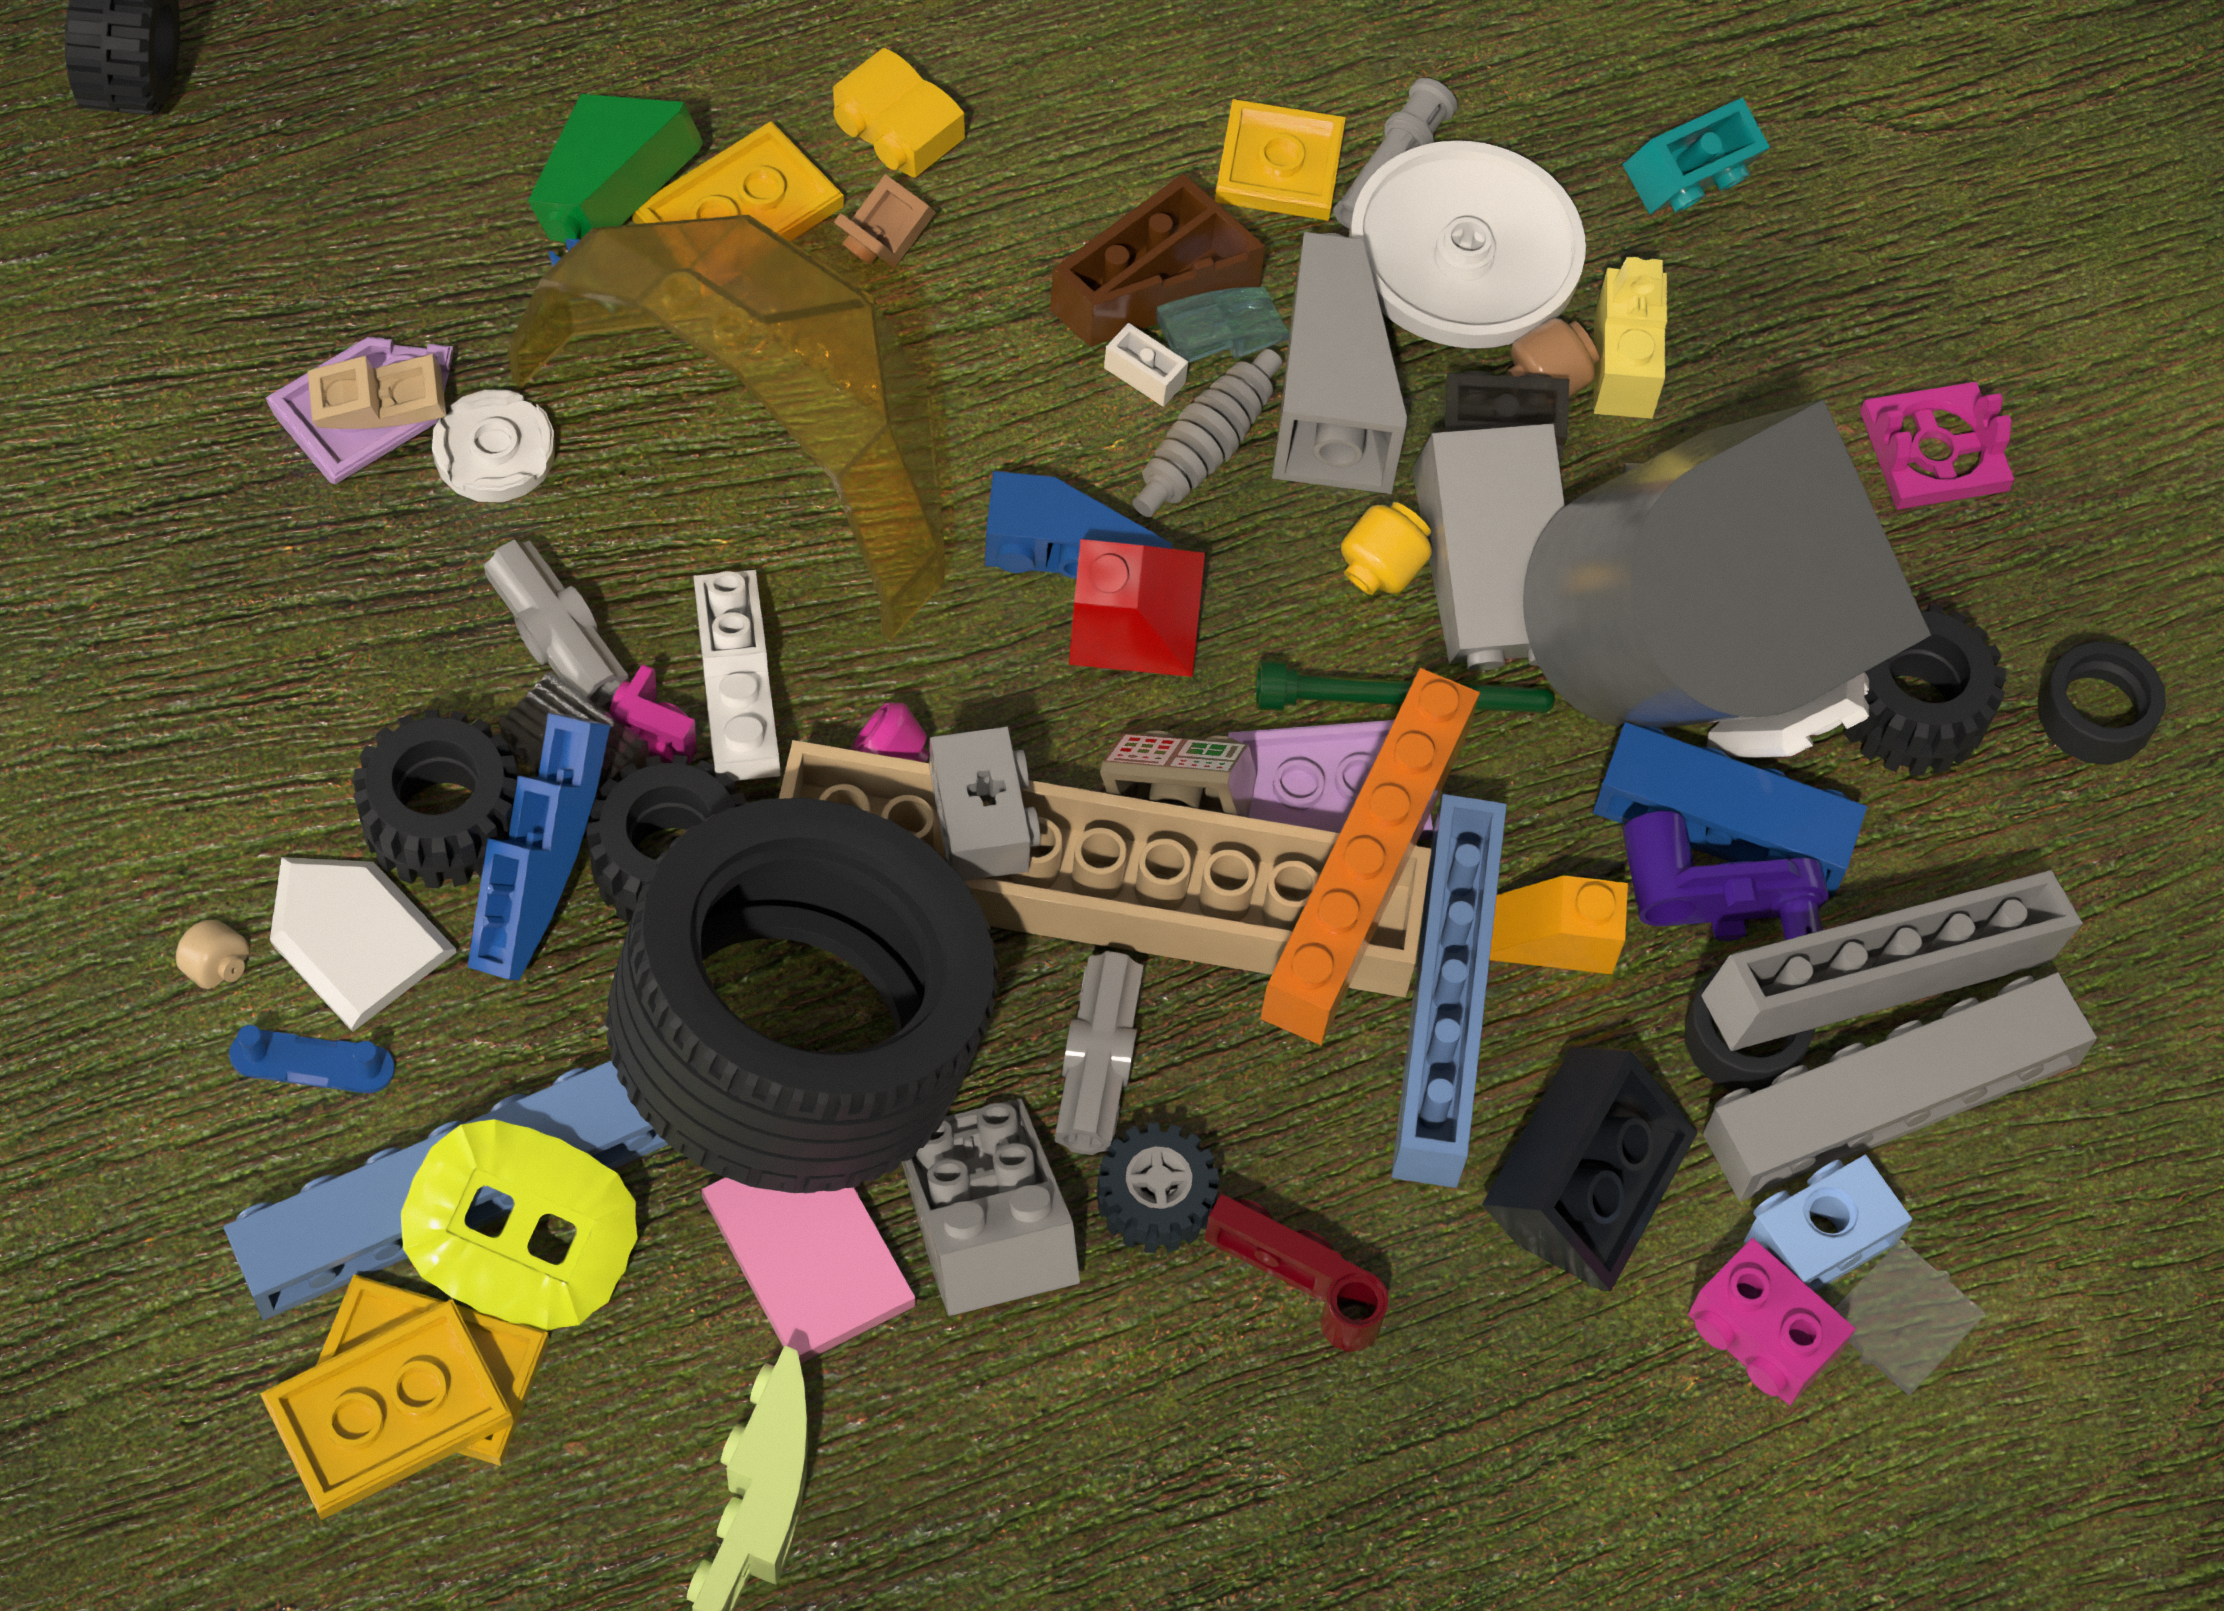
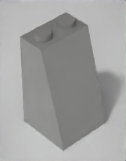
[1272,232,1407,494]
[1412,424,1565,671]

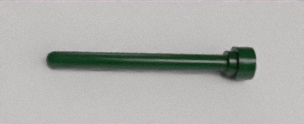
[1255,660,1555,713]

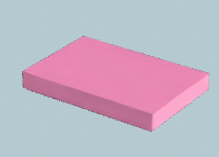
[702,1177,916,1364]

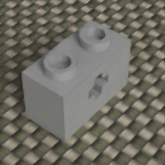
[929,727,1040,881]

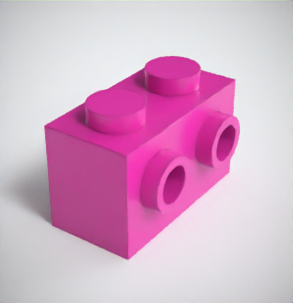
[1688,1237,1856,1406]

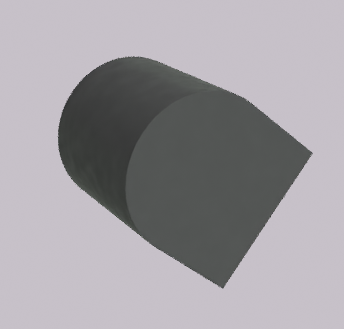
[1523,399,1931,728]

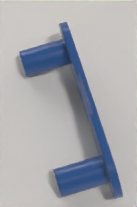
[229,1025,395,1093]

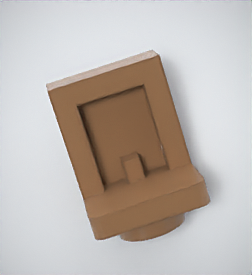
[833,174,936,269]

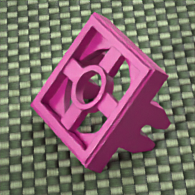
[1860,382,2015,510]

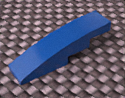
[468,713,610,980]

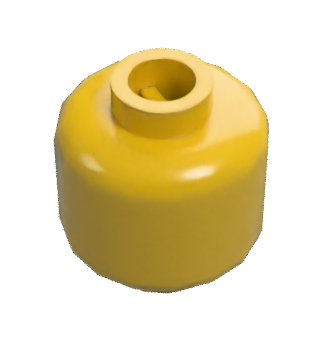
[1341,502,1432,595]

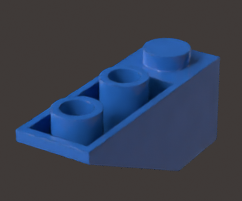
[985,471,1172,579]

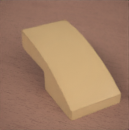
[308,354,446,429]

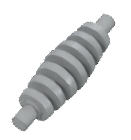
[1133,349,1282,517]

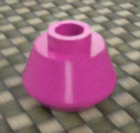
[850,702,930,762]

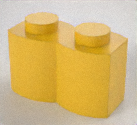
[833,48,965,178]

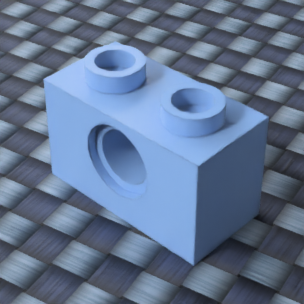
[1744,1154,1913,1292]

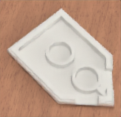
[1707,672,1869,758]
[270,857,457,1032]

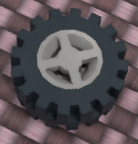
[1097,1122,1219,1253]

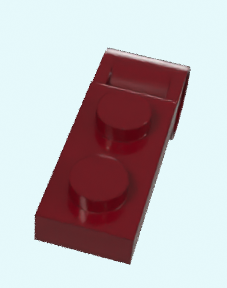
[1204,1194,1389,1352]

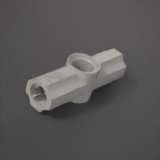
[484,539,629,712]
[1055,951,1144,1155]

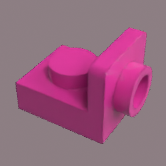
[610,664,697,764]

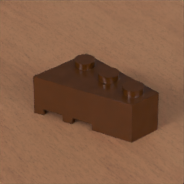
[1050,173,1266,347]

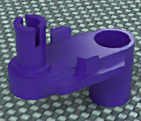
[1622,811,1828,942]

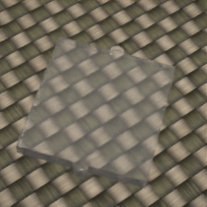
[1834,1240,1986,1396]

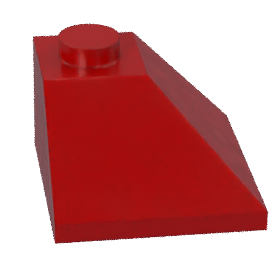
[1069,539,1205,677]

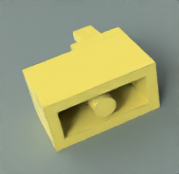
[1593,257,1667,419]

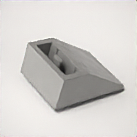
[901,1098,1080,1316]

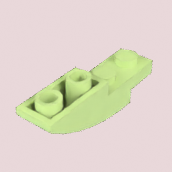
[687,1346,808,1611]

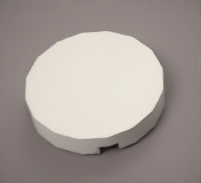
[432,390,556,502]

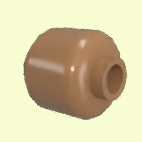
[1507,318,1600,407]

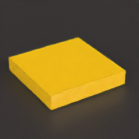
[1215,99,1346,221]

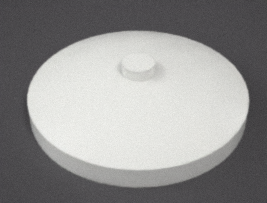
[1349,141,1586,348]

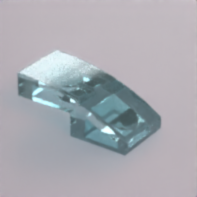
[1156,287,1289,363]

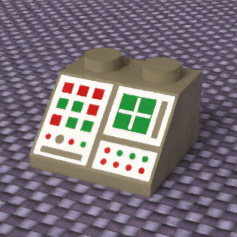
[1100,730,1256,818]

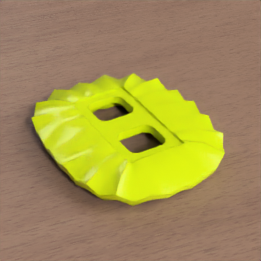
[401,1119,638,1331]

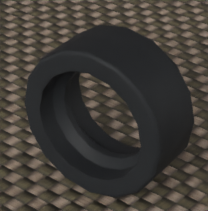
[2038,641,2166,765]
[1685,968,1815,1093]

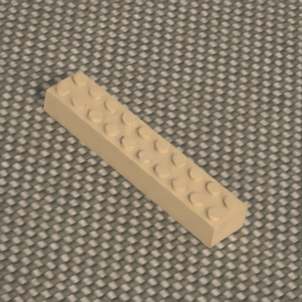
[779,740,1431,998]

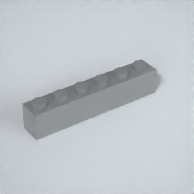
[1701,870,2083,1051]
[1703,972,2097,1202]

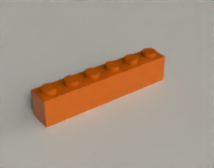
[1260,668,1480,1045]

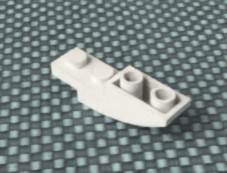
[694,570,780,781]

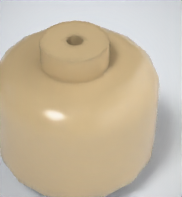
[176,920,249,989]

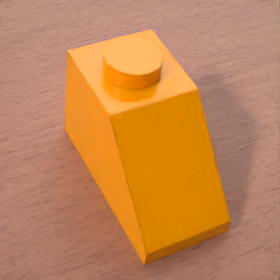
[1489,875,1628,975]

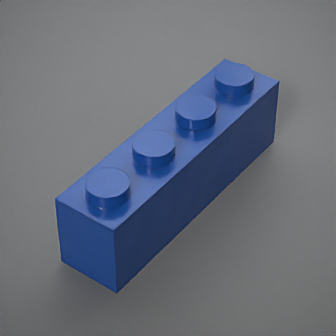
[1593,722,1867,898]

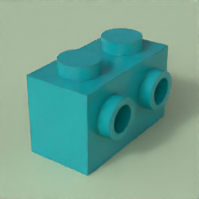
[1622,97,1770,215]

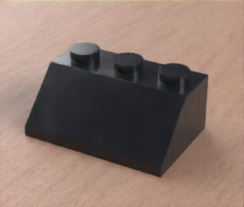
[1482,1047,1698,1292]

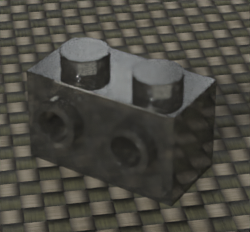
[1442,371,1569,459]

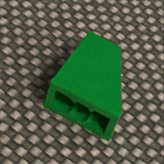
[528,94,703,245]

